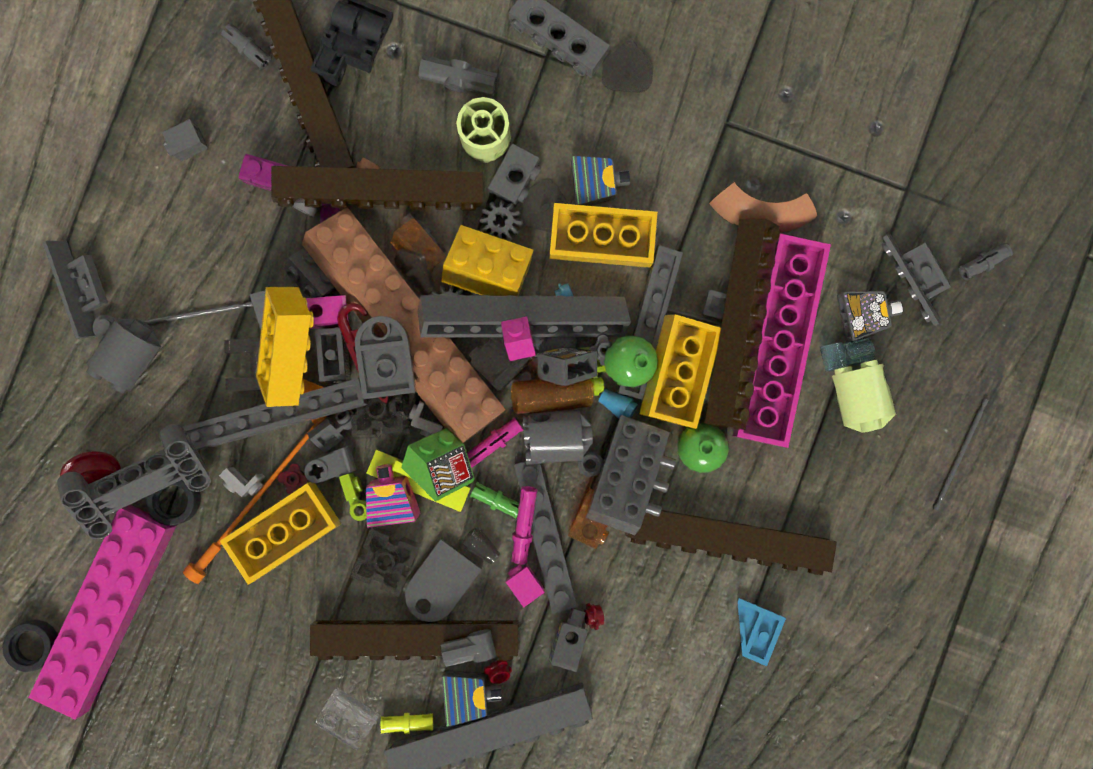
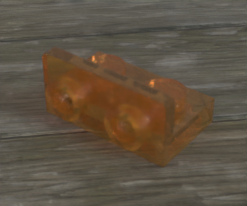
[391,218,446,281]

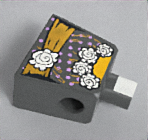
[837,291,903,342]
[533,347,597,386]

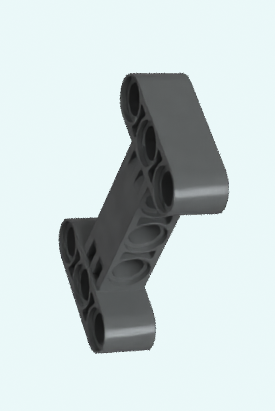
[57,424,211,539]

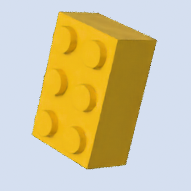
[441,225,534,296]

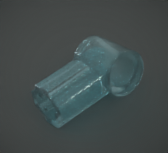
[820,338,875,372]

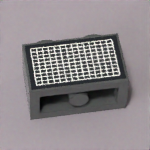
[315,328,351,383]

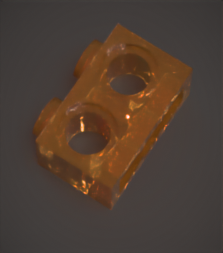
[568,487,609,549]

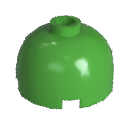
[604,335,658,387]
[677,422,729,473]

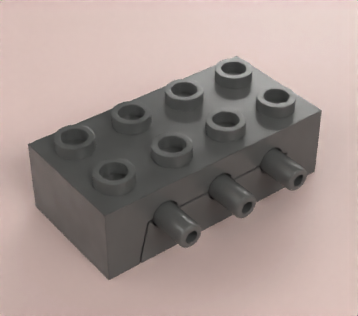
[585,415,676,535]

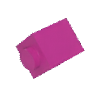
[501,316,536,361]
[506,564,545,607]

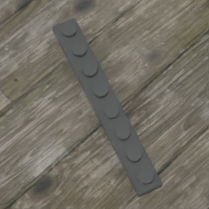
[183,378,368,451]

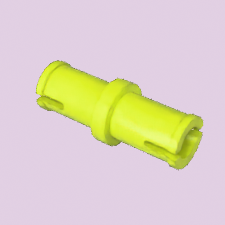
[380,713,433,734]

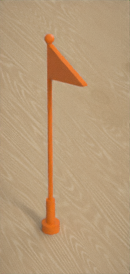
[183,378,327,584]

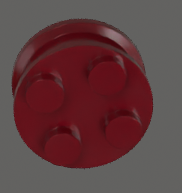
[60,450,121,484]

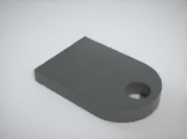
[355,316,417,399]
[405,538,482,622]

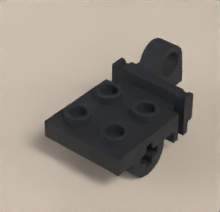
[311,0,393,87]

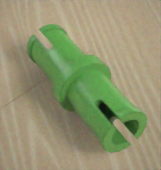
[470,482,519,519]

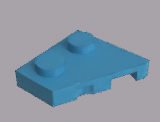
[738,598,786,666]

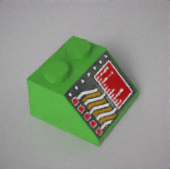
[401,428,474,502]

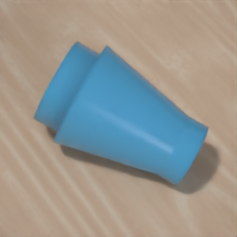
[598,389,638,419]

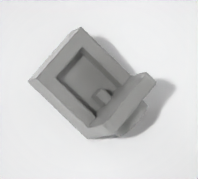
[409,401,445,437]
[219,467,265,497]

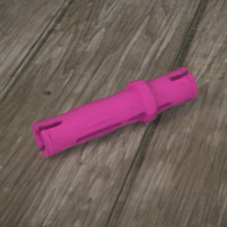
[467,417,523,468]
[511,486,538,565]

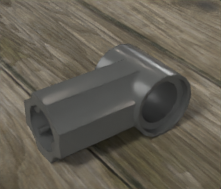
[441,629,497,667]

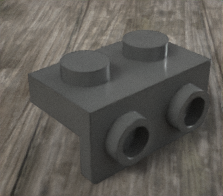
[284,248,336,298]

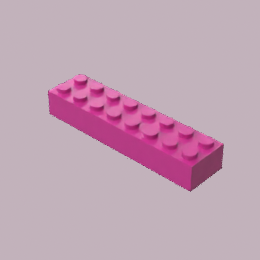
[732,234,831,448]
[28,505,176,720]

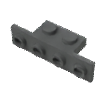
[882,233,951,326]
[43,241,108,339]

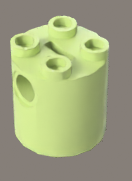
[456,97,511,163]
[831,360,896,433]

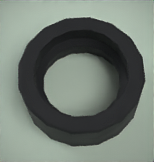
[146,480,200,525]
[2,620,58,672]

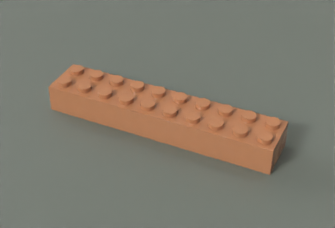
[302,207,506,443]

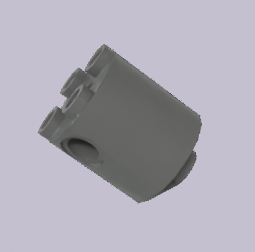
[86,319,162,393]
[523,409,593,465]

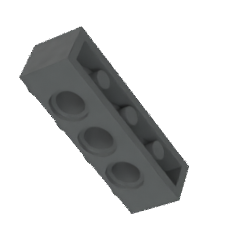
[509,0,610,78]

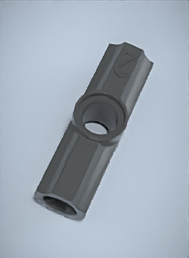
[418,55,498,97]

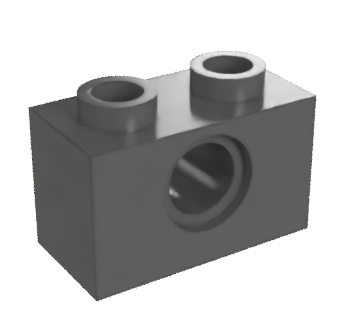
[488,143,542,208]

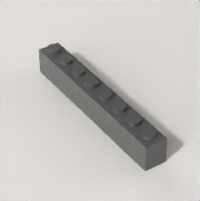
[418,295,631,338]
[384,682,593,769]

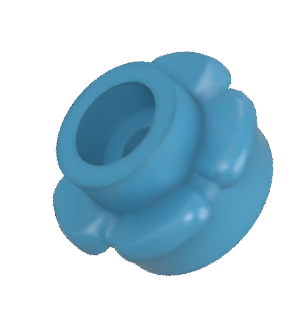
[555,283,573,296]

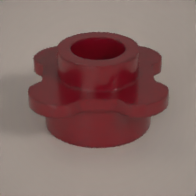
[278,464,309,494]
[584,603,604,630]
[484,660,512,684]

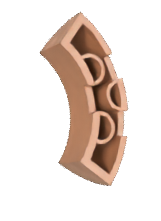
[709,182,817,232]

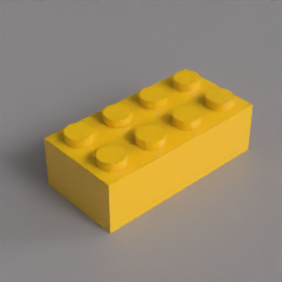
[550,203,658,268]
[256,287,314,407]
[639,314,721,429]
[220,482,342,585]

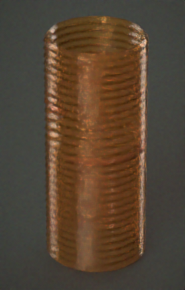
[511,378,594,415]

